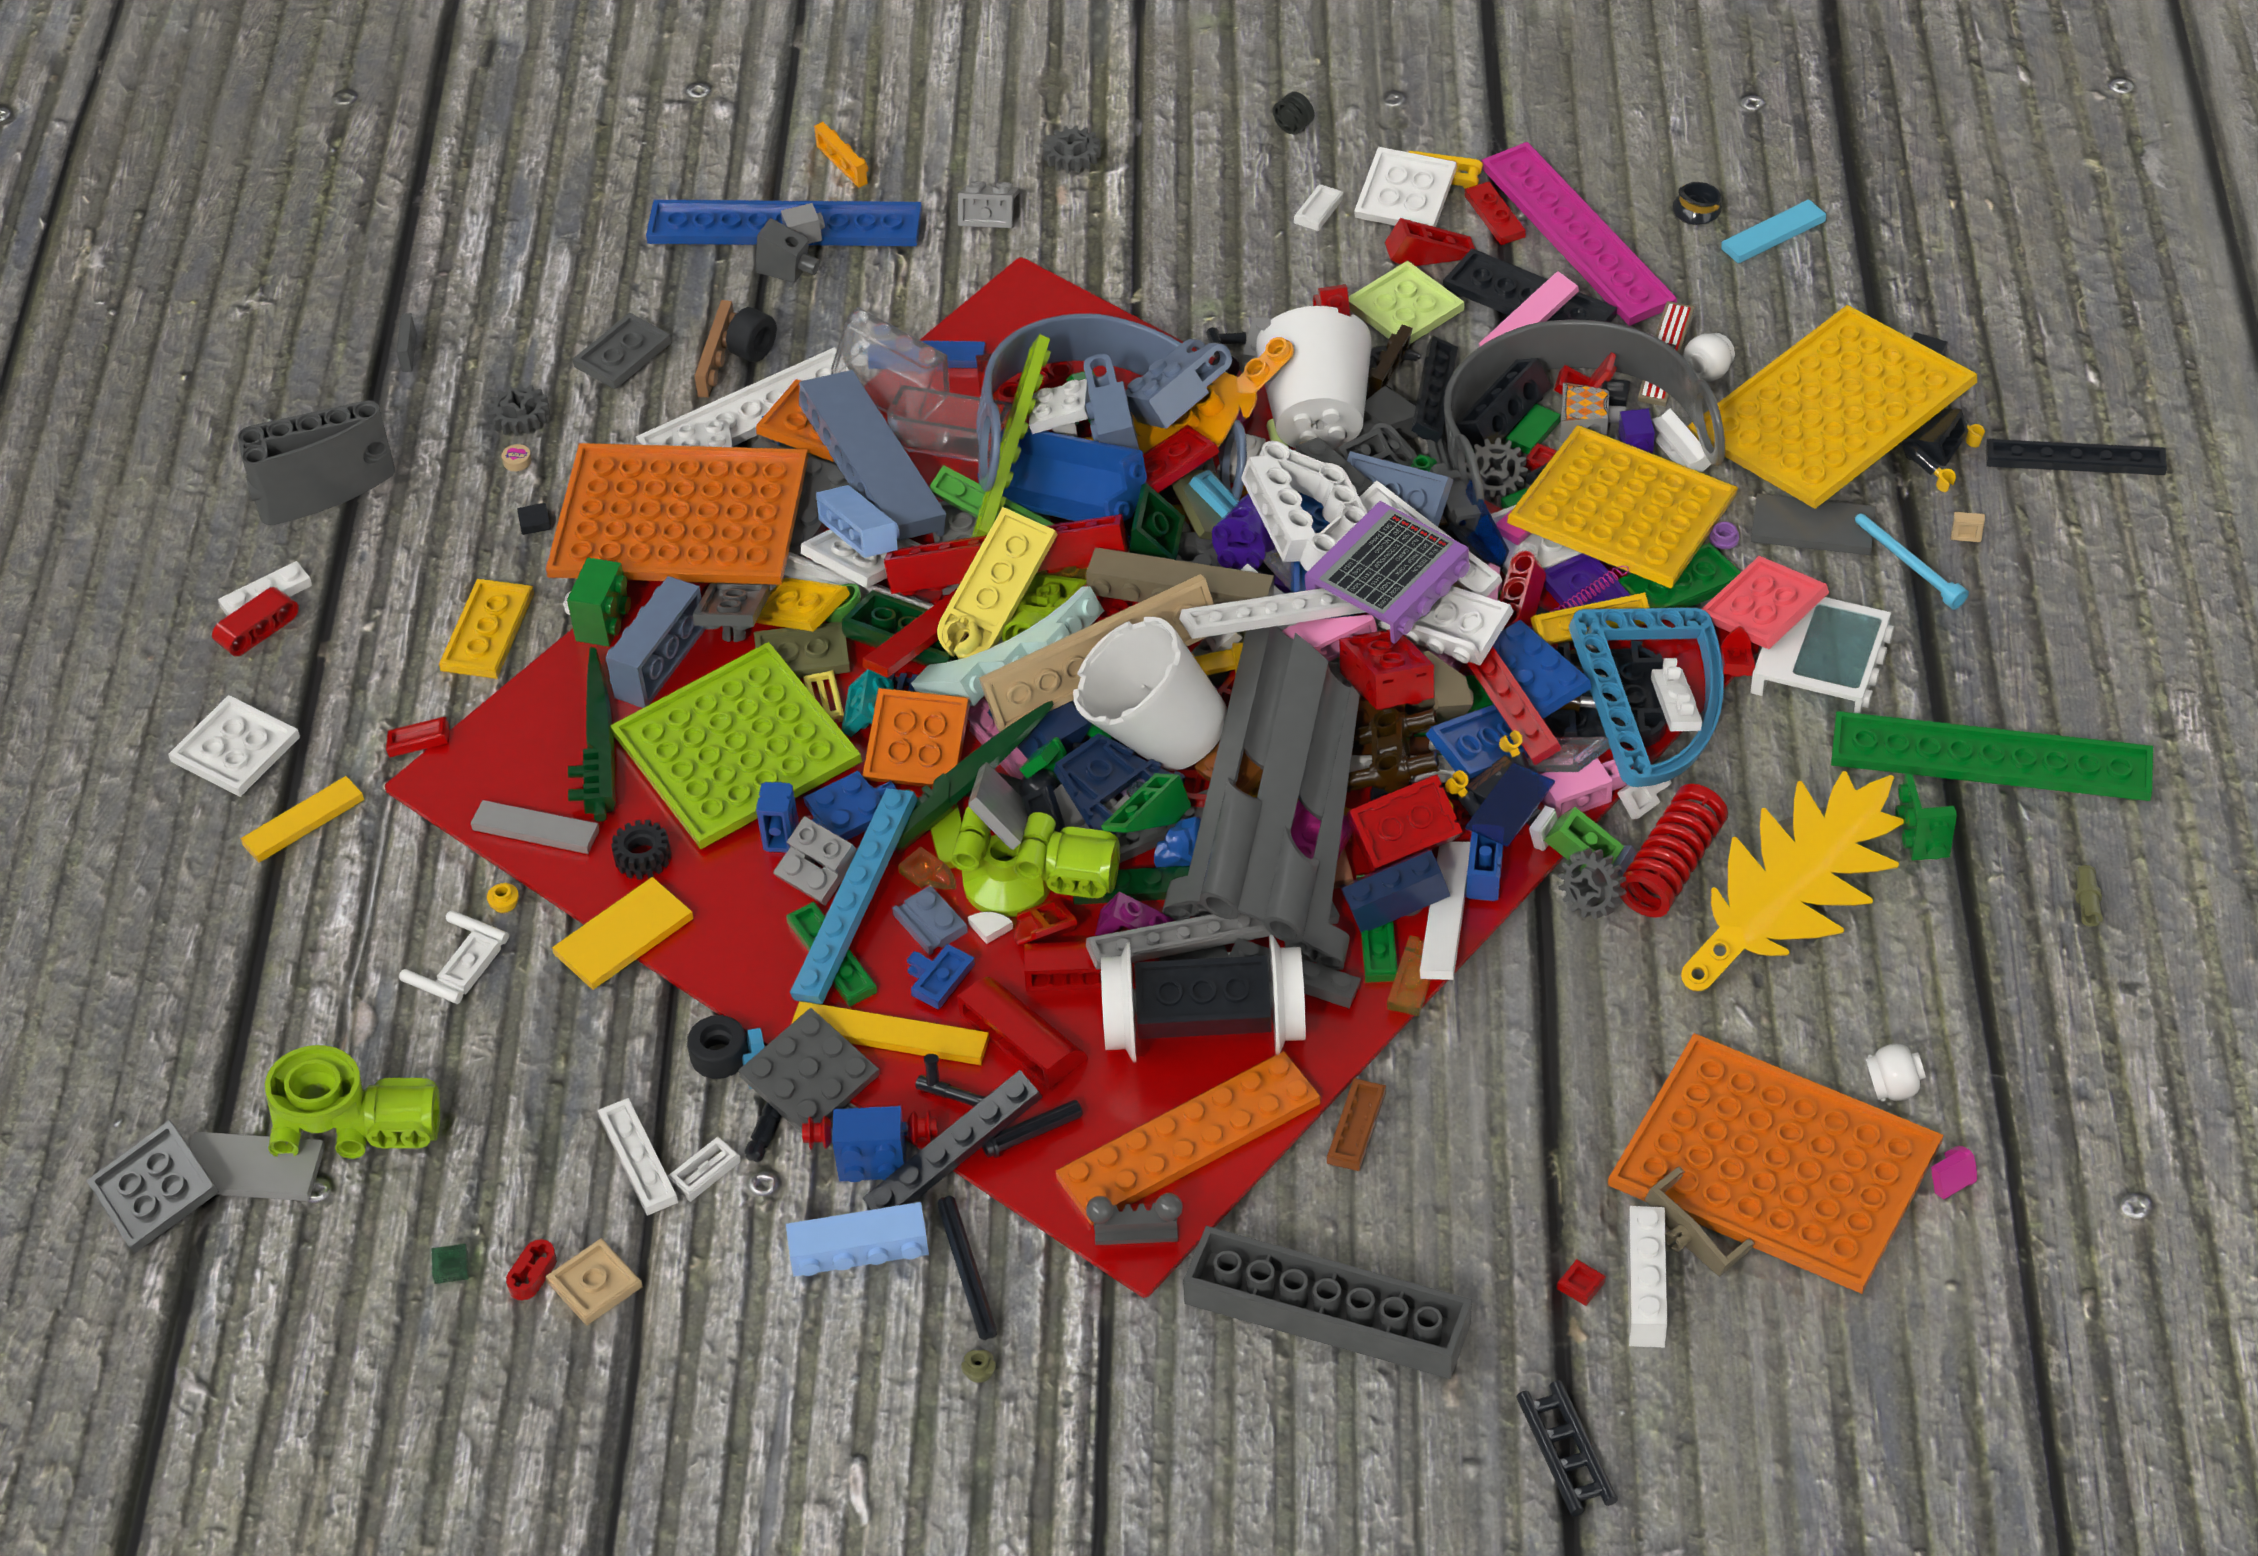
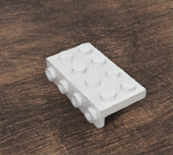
[1373,586,1514,665]

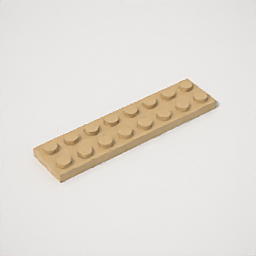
[979,574,1214,732]

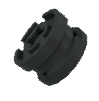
[1273,91,1315,135]

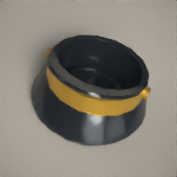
[1673,182,1722,225]

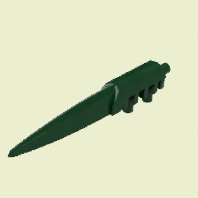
[568,647,616,822]
[894,701,1054,854]

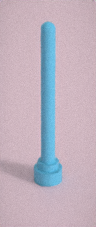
[1855,513,1969,610]

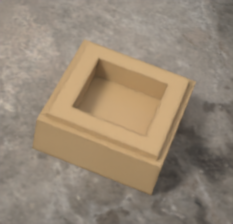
[1951,512,1985,542]

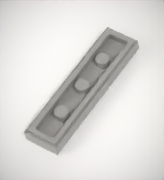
[471,800,600,854]

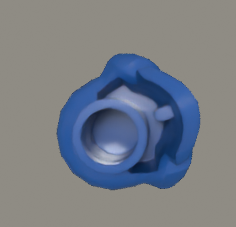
[1154,817,1201,867]

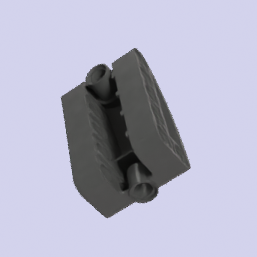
[238,400,395,525]

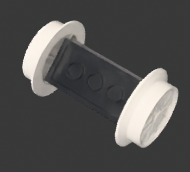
[1101,935,1306,1062]

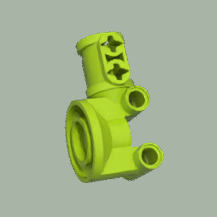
[951,806,1120,917]
[265,1045,440,1159]

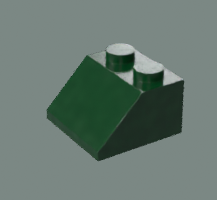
[1129,483,1185,560]

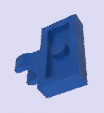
[907,944,975,1010]

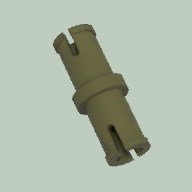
[2075,865,2103,926]

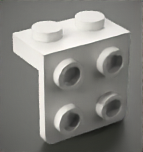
[672,419,732,447]

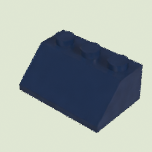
[987,701,1092,759]
[1340,848,1450,933]

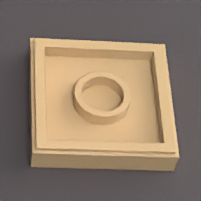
[546,1238,642,1326]

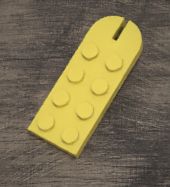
[937,507,1057,659]

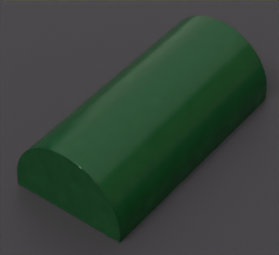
[842,590,969,666]

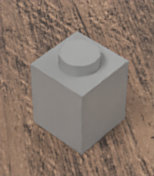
[781,203,825,244]

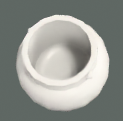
[1683,333,1735,382]
[1866,1044,1926,1101]

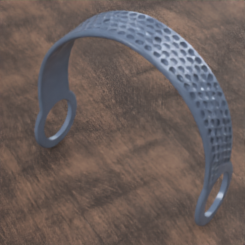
[976,313,1247,500]

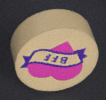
[502,444,532,471]

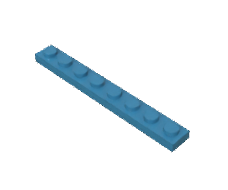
[790,788,918,1004]

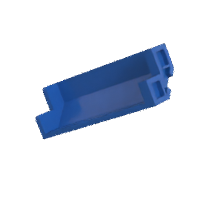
[977,428,1147,522]

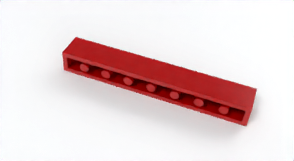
[884,514,1129,596]

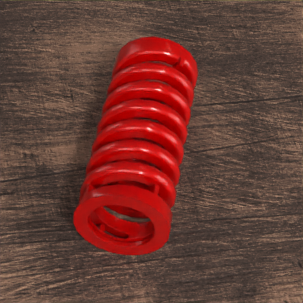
[1620,784,1728,918]

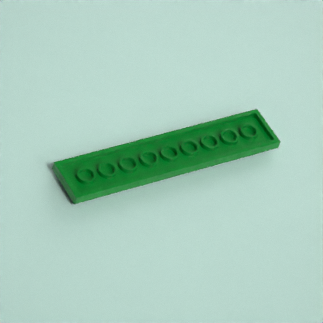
[1831,711,2153,801]

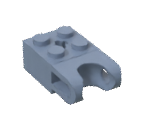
[1125,339,1232,429]
[1084,354,1140,450]

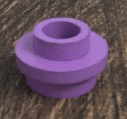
[1709,522,1739,549]

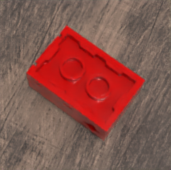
[1339,629,1434,710]
[1346,774,1463,873]

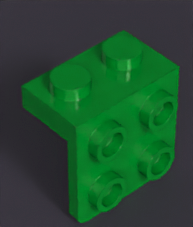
[1895,773,1957,861]

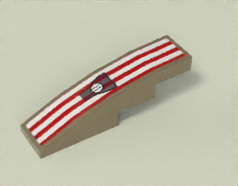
[1638,301,1695,407]

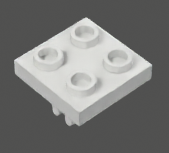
[1029,379,1090,437]

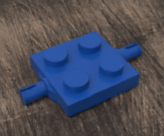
[804,771,896,840]

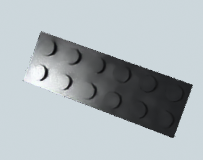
[1443,248,1617,323]

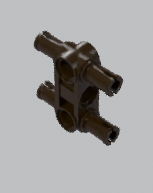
[1347,708,1440,793]

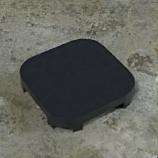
[1543,640,1667,749]

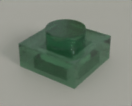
[431,1244,469,1284]

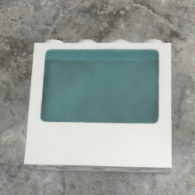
[1750,597,1894,714]

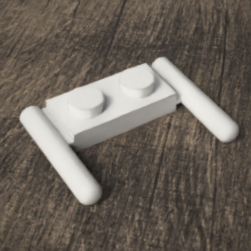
[399,910,509,1004]

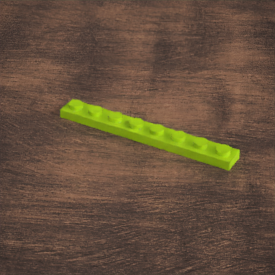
[971,334,1051,537]

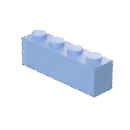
[816,485,900,558]
[786,1202,929,1277]

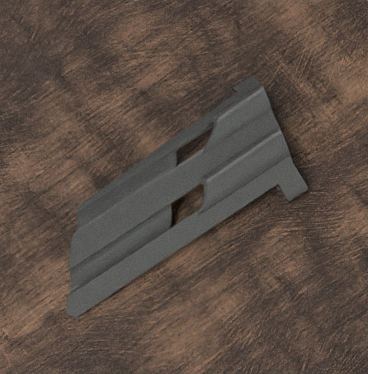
[1163,626,1360,971]

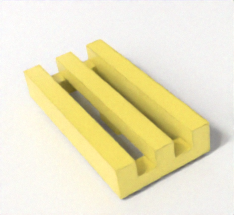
[803,670,844,722]

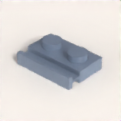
[892,885,968,955]

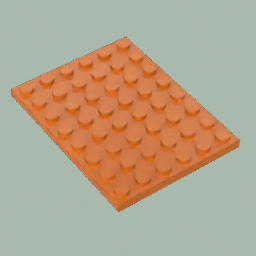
[546,443,809,585]
[1608,1033,1944,1294]

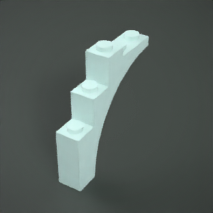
[911,586,1104,706]

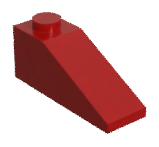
[1385,218,1475,266]

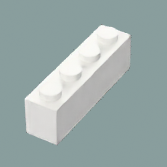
[1628,1206,1667,1348]

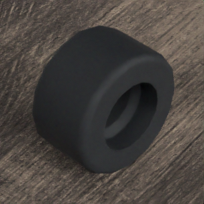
[726,307,777,362]
[687,1015,748,1079]

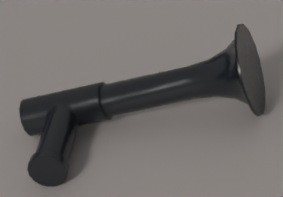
[1206,327,1246,376]
[915,1054,986,1107]

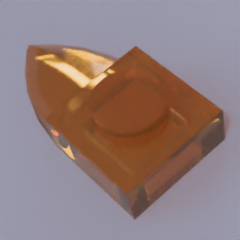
[898,846,956,890]

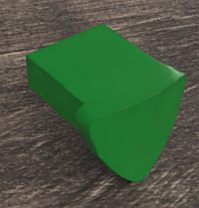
[1019,737,1067,779]

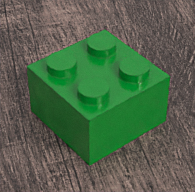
[567,557,631,647]

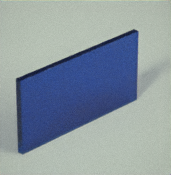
[1465,480,1509,565]
[1466,763,1555,847]

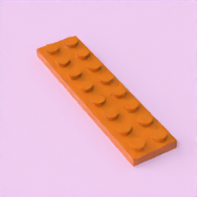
[1056,1051,1320,1226]

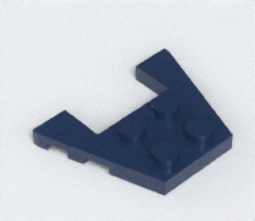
[1053,733,1186,834]

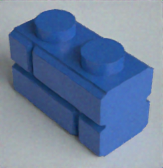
[756,782,799,853]
[1466,825,1504,901]

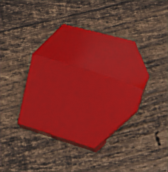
[1013,898,1077,945]

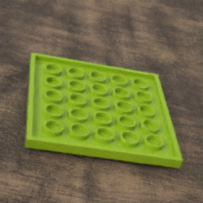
[610,642,862,849]

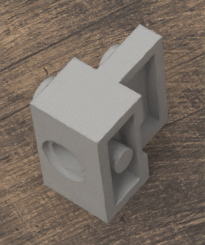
[773,816,857,905]

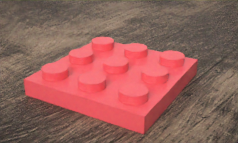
[1702,556,1829,649]

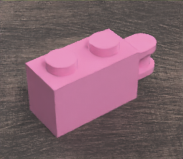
[1538,755,1627,819]

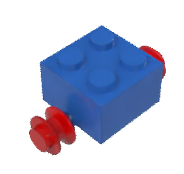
[802,1106,938,1182]

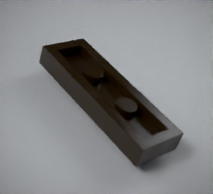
[1367,324,1413,398]

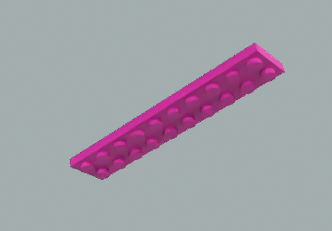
[1481,142,1677,326]

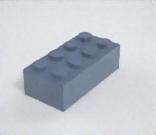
[606,576,706,708]

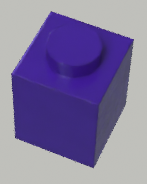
[1618,408,1655,454]

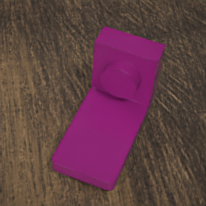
[1095,892,1174,936]

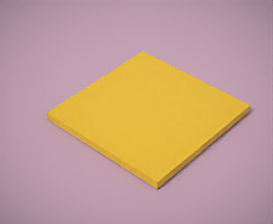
[1507,425,1738,589]

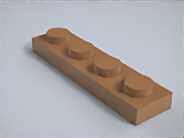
[694,300,737,398]

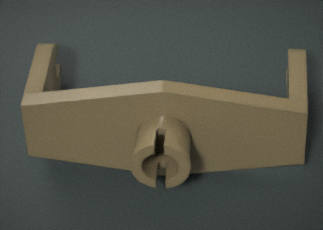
[1645,1166,1755,1277]

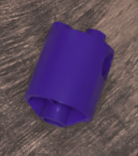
[1212,493,1276,570]

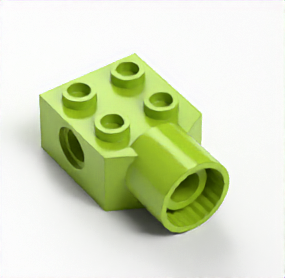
[1002,573,1087,642]

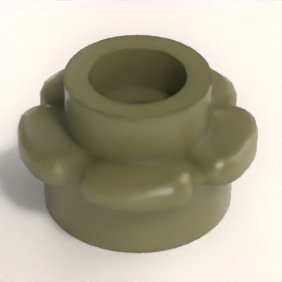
[961,1349,996,1383]

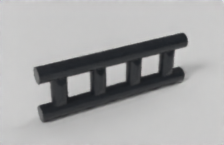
[1516,1380,1618,1517]

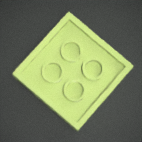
[1348,260,1464,345]

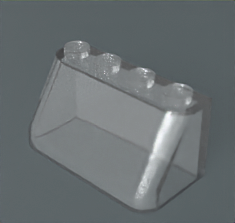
[831,307,950,424]
[887,385,1012,464]

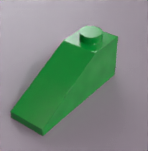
[1101,773,1191,833]

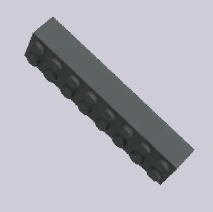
[1183,1226,1472,1379]

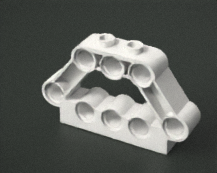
[1241,441,1367,571]

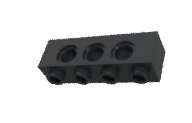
[1455,358,1551,453]

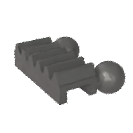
[1086,1193,1183,1245]

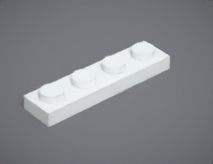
[598,1098,678,1216]

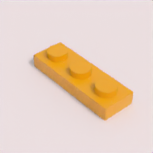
[814,122,868,188]

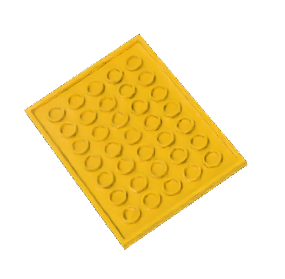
[1687,305,1977,509]

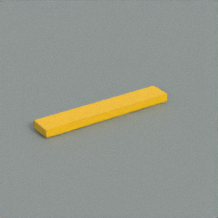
[791,1001,989,1065]

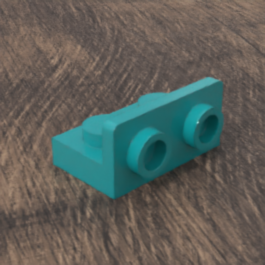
[841,669,894,737]

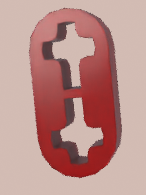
[506,1239,557,1301]

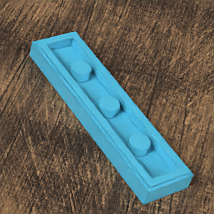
[1721,199,1826,264]

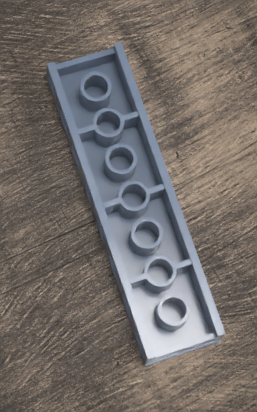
[799,370,946,541]

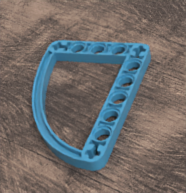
[1569,608,1724,787]

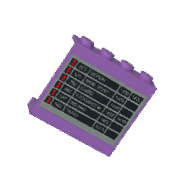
[1305,501,1470,644]

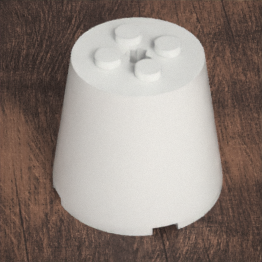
[1256,306,1371,449]
[1073,617,1227,771]

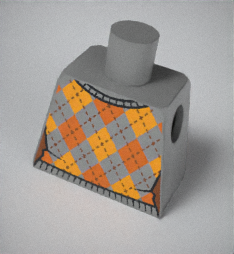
[1560,383,1626,442]

